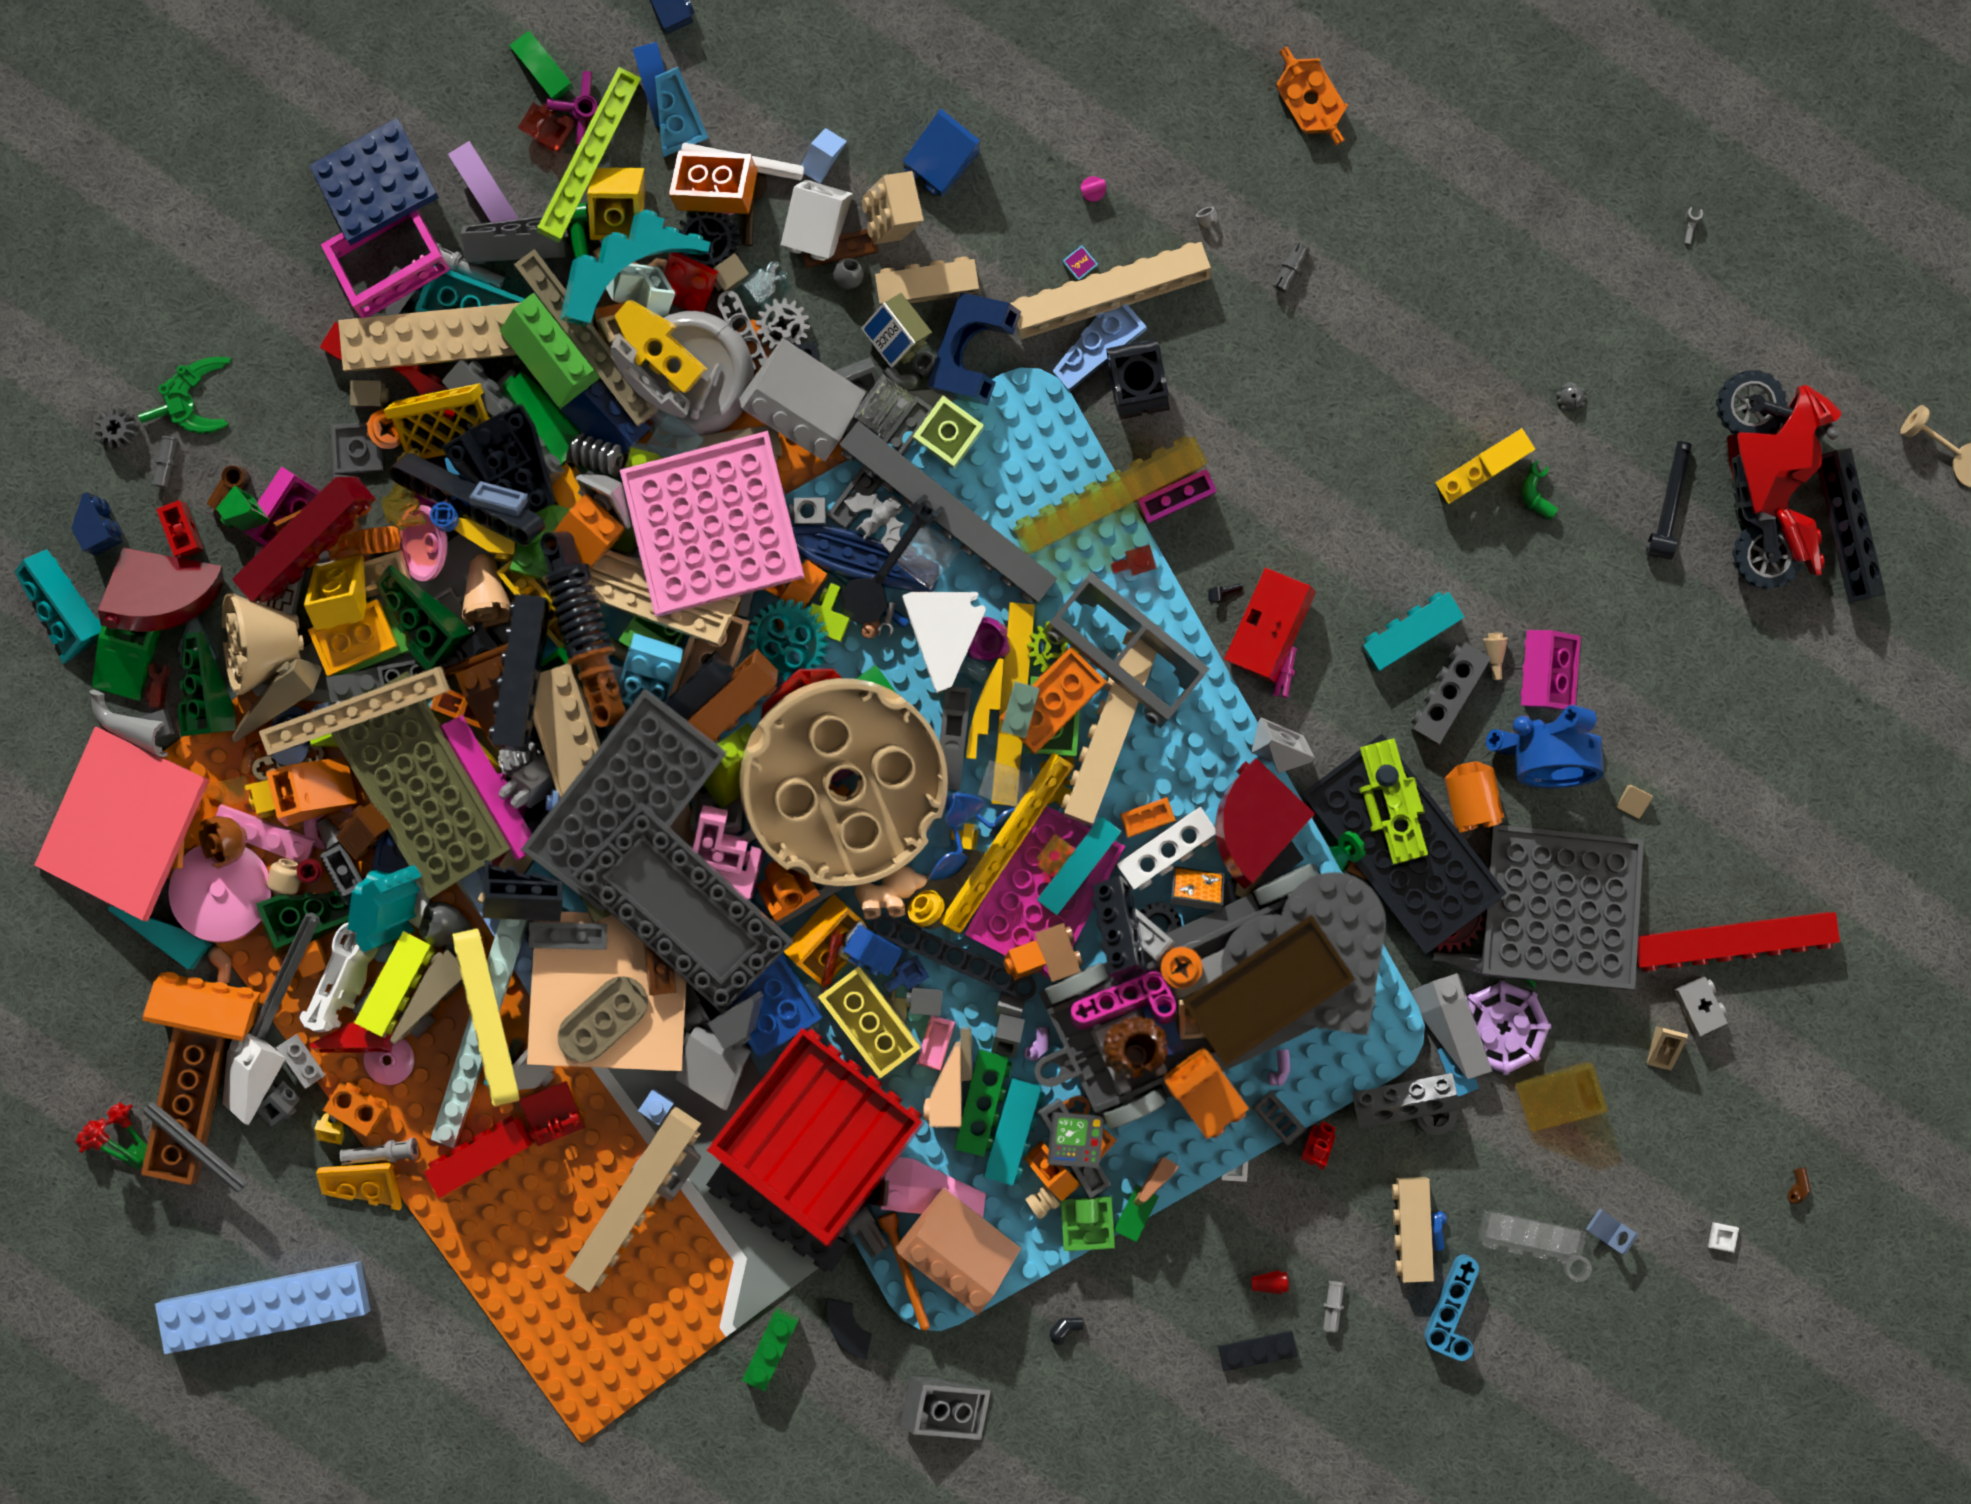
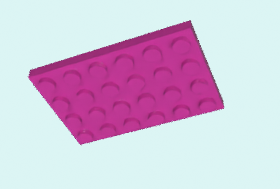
[965,806,1125,979]

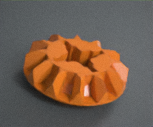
[366,409,406,449]
[1161,947,1203,989]

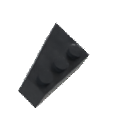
[482,860,563,921]

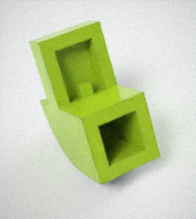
[810,583,851,643]

